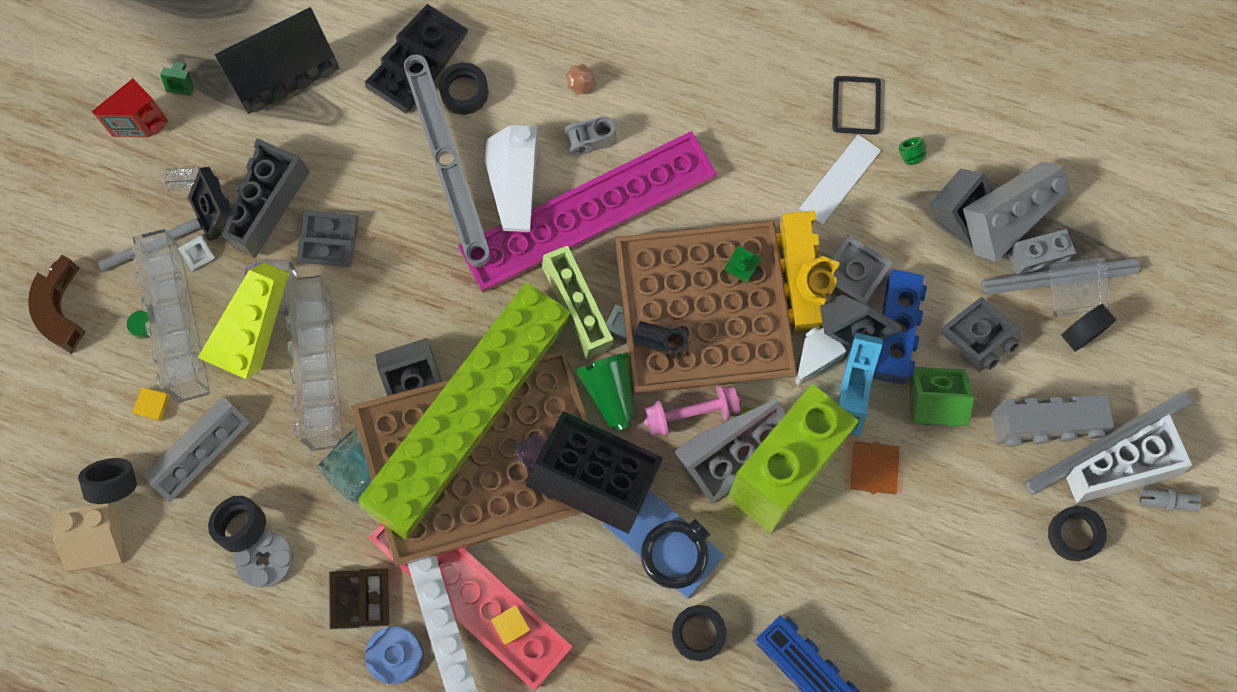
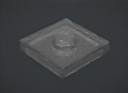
[1049,256,1110,318]

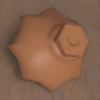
[566,64,596,96]

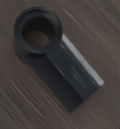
[633,321,689,359]

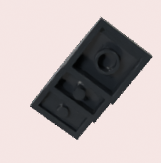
[365,4,468,114]

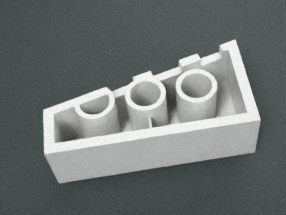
[1066,414,1192,504]

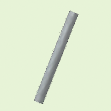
[98,218,201,272]

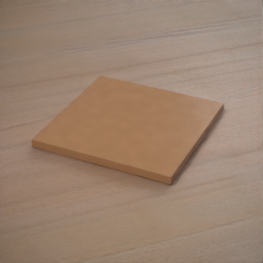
[615,221,797,395]

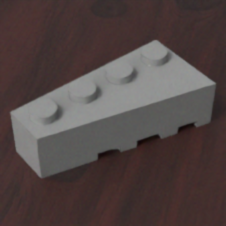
[992,395,1114,447]

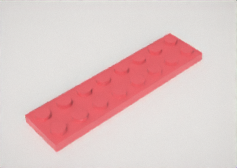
[368,523,573,691]

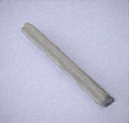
[981,258,1140,295]

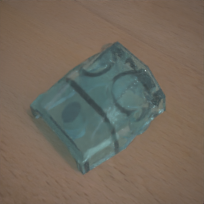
[318,426,372,505]

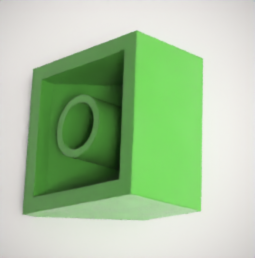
[910,367,974,427]

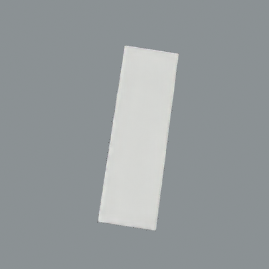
[799,134,881,225]

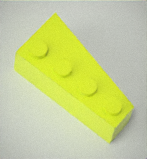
[198,263,289,379]

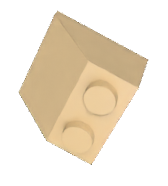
[52,503,123,572]

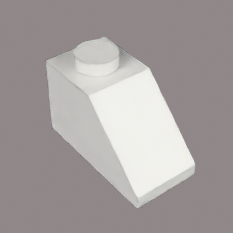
[795,326,846,386]

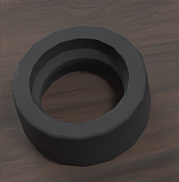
[438,62,489,115]
[1061,303,1116,352]
[78,458,137,504]
[208,496,266,552]
[1048,506,1107,562]
[672,605,727,662]

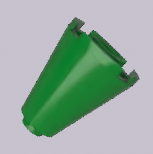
[576,352,636,431]

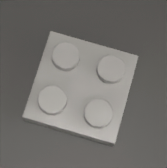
[832,235,893,305]

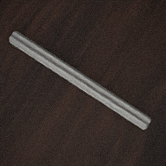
[1025,392,1192,495]

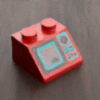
[91,78,168,138]

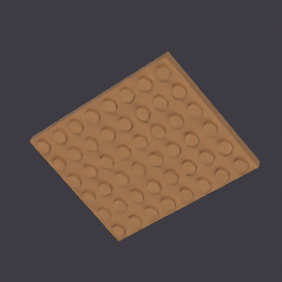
[351,349,589,567]

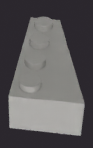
[963,162,1070,262]

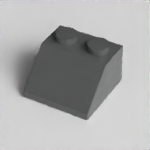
[929,168,993,247]
[820,295,902,348]
[375,338,442,396]

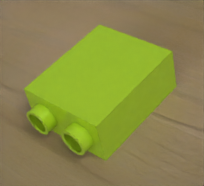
[728,383,859,534]

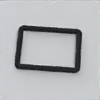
[832,76,881,135]

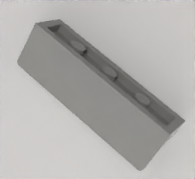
[143,397,251,502]

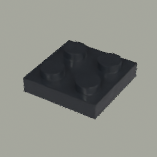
[188,166,231,241]

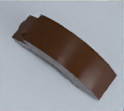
[28,255,86,354]

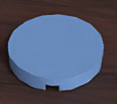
[365,626,423,685]

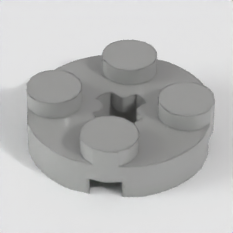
[233,530,293,588]

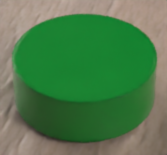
[127,310,156,339]

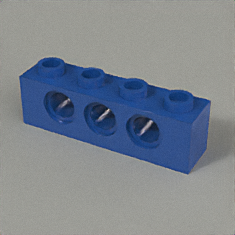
[873,269,927,385]

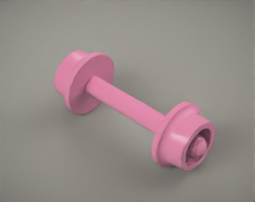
[644,385,742,437]

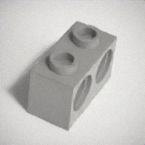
[1008,229,1076,275]

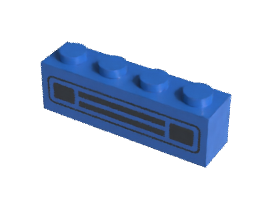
[753,615,860,692]

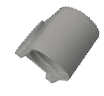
[565,116,616,156]

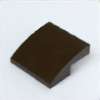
[329,568,389,630]

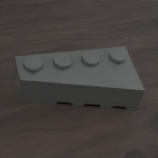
[222,138,310,258]

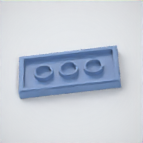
[603,490,725,599]

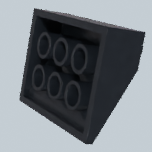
[214,7,339,114]
[525,411,663,534]

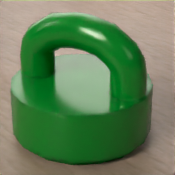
[898,137,927,165]

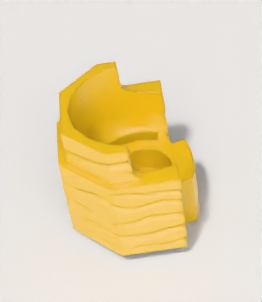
[796,256,840,306]

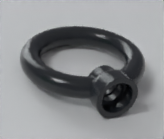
[641,519,711,589]

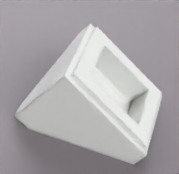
[178,234,215,271]

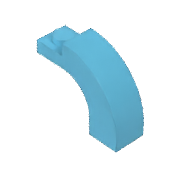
[837,333,883,436]

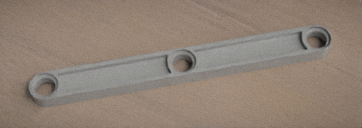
[404,55,490,267]

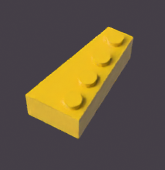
[776,210,826,333]

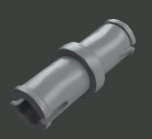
[1139,488,1201,512]

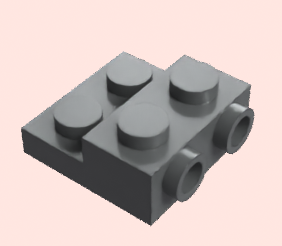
[941,297,1020,373]

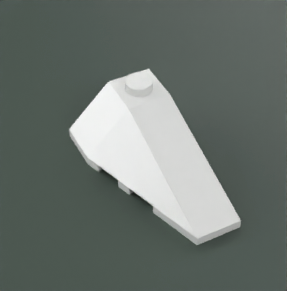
[484,125,538,232]

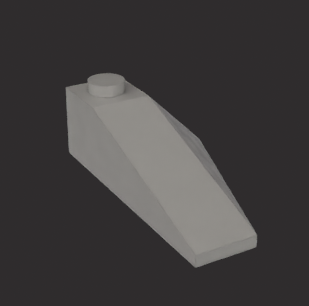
[675,399,786,504]

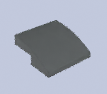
[297,211,358,267]

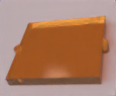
[850,441,900,495]

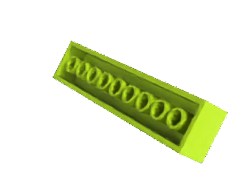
[358,282,571,540]

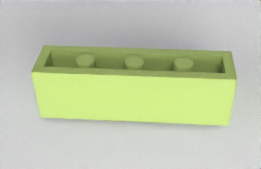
[542,245,613,360]

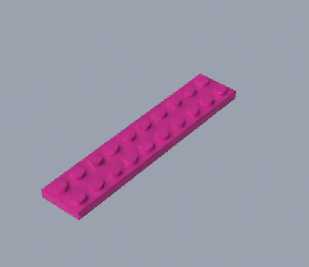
[458,131,717,293]

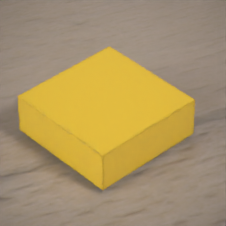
[132,387,170,422]
[491,605,530,646]

